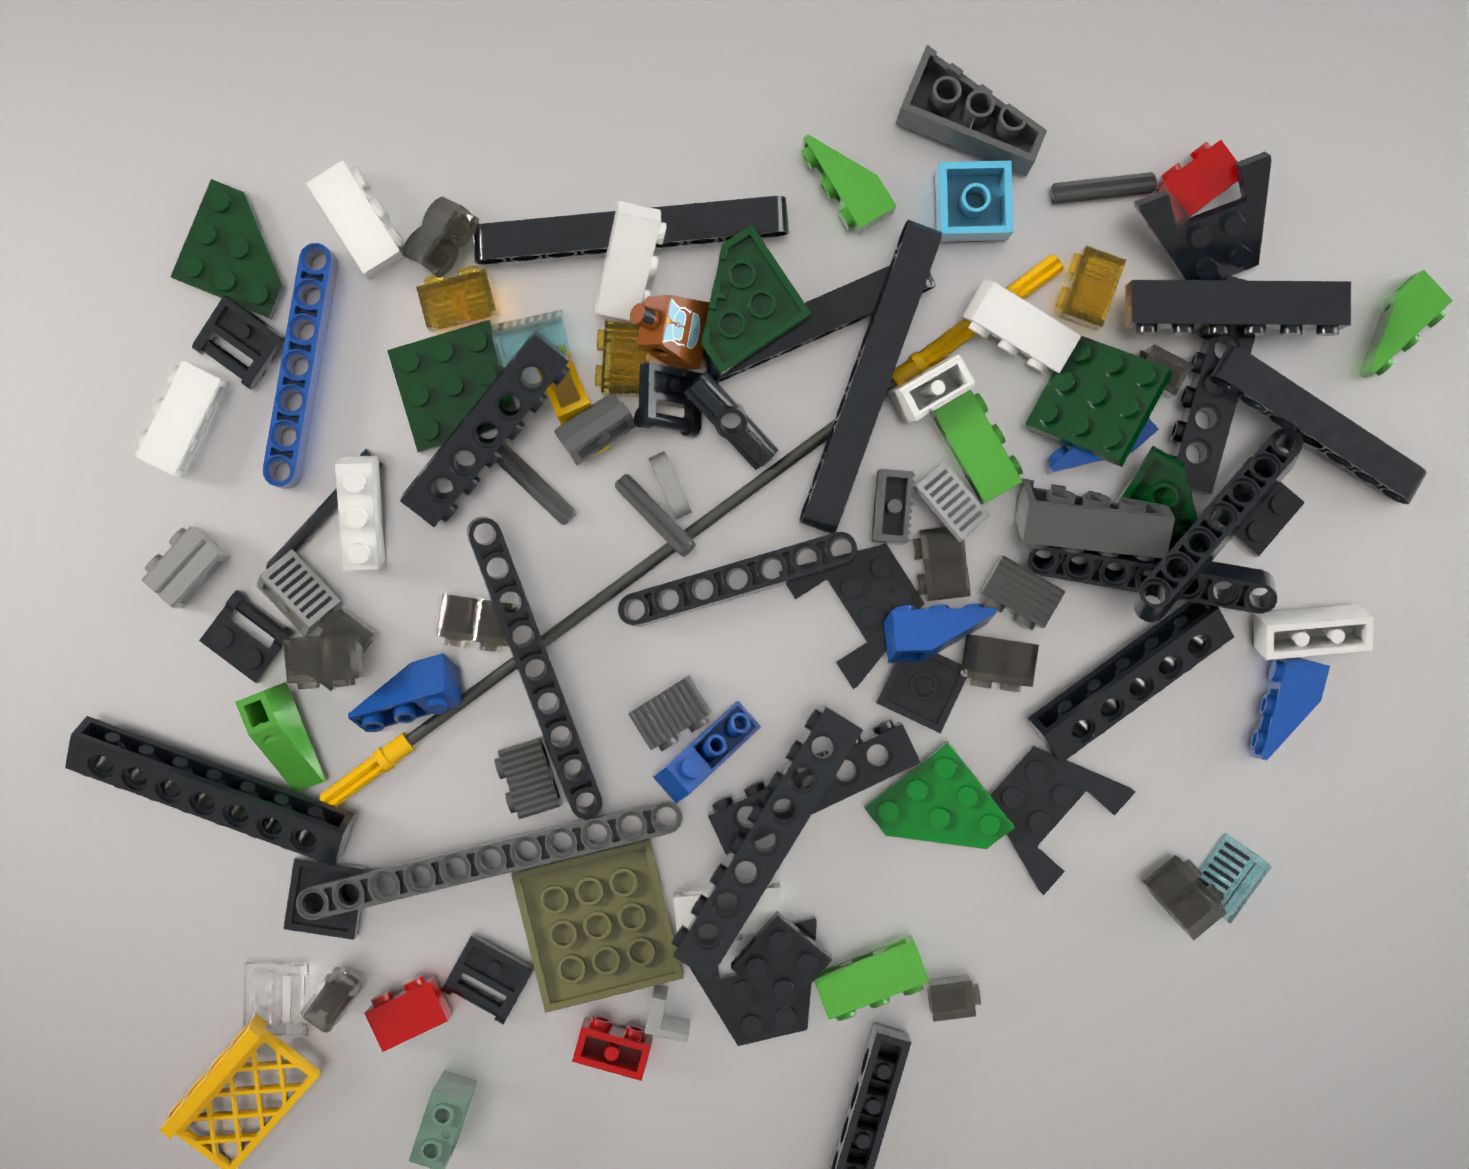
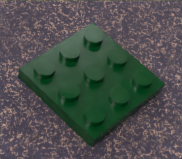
[387,320,517,453]
[1025,335,1172,467]

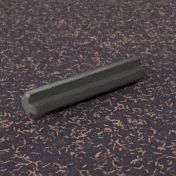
[1051,172,1157,204]
[496,442,576,525]
[615,474,696,557]

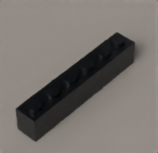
[1125,280,1351,336]

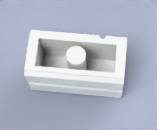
[888,354,976,423]

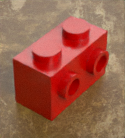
[1156,140,1238,221]
[364,975,453,1052]
[572,1016,653,1081]

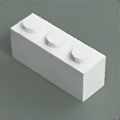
[306,161,405,279]
[595,200,666,321]
[961,279,1081,374]
[135,360,230,478]
[335,456,385,571]
[1253,604,1374,660]
[673,882,783,941]

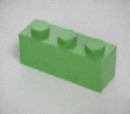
[929,389,1023,505]
[814,936,930,1021]

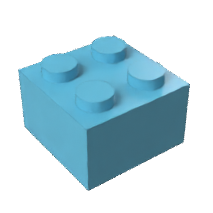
[935,160,1013,242]

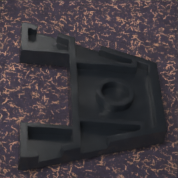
[1134,152,1272,280]
[779,544,925,689]
[989,745,1136,895]
[689,916,817,1046]

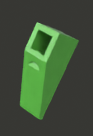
[801,134,896,235]
[1360,269,1453,378]
[235,682,326,792]

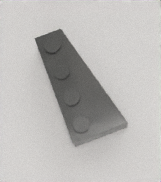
[896,45,1047,177]
[1015,478,1175,561]

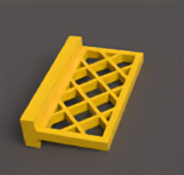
[159,1014,321,1169]

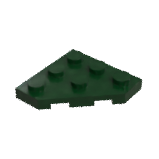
[170,179,285,319]
[701,225,812,375]
[1115,446,1205,578]

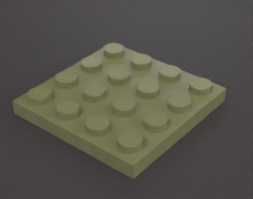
[511,839,684,1013]

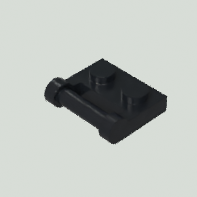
[192,296,285,390]
[634,362,702,437]
[199,590,295,683]
[441,934,534,1025]

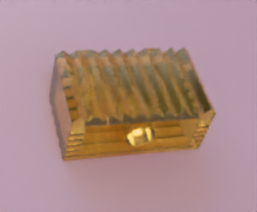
[1055,246,1126,331]
[416,265,499,332]
[595,321,648,397]

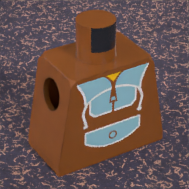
[630,295,710,370]

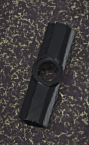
[683,370,778,470]

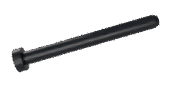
[266,448,384,569]

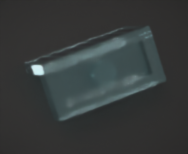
[491,310,570,367]
[1185,834,1272,924]

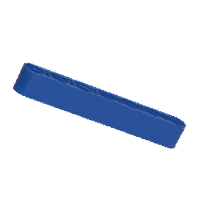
[263,243,338,489]

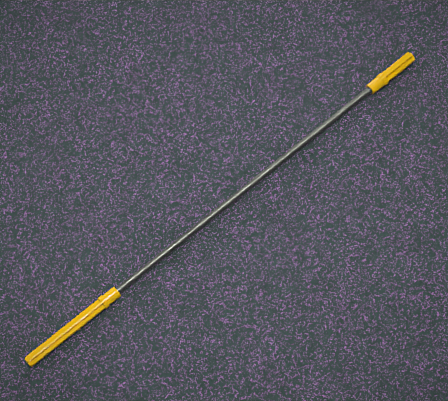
[319,255,1064,807]

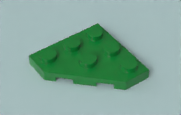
[864,741,1015,849]

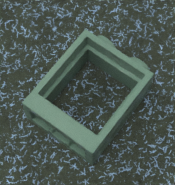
[409,1071,478,1169]

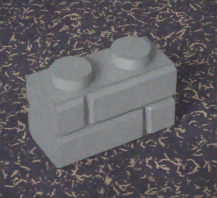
[141,526,228,608]

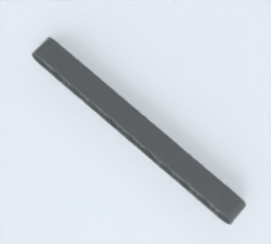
[296,800,683,920]

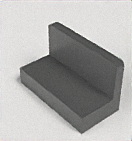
[554,393,636,465]

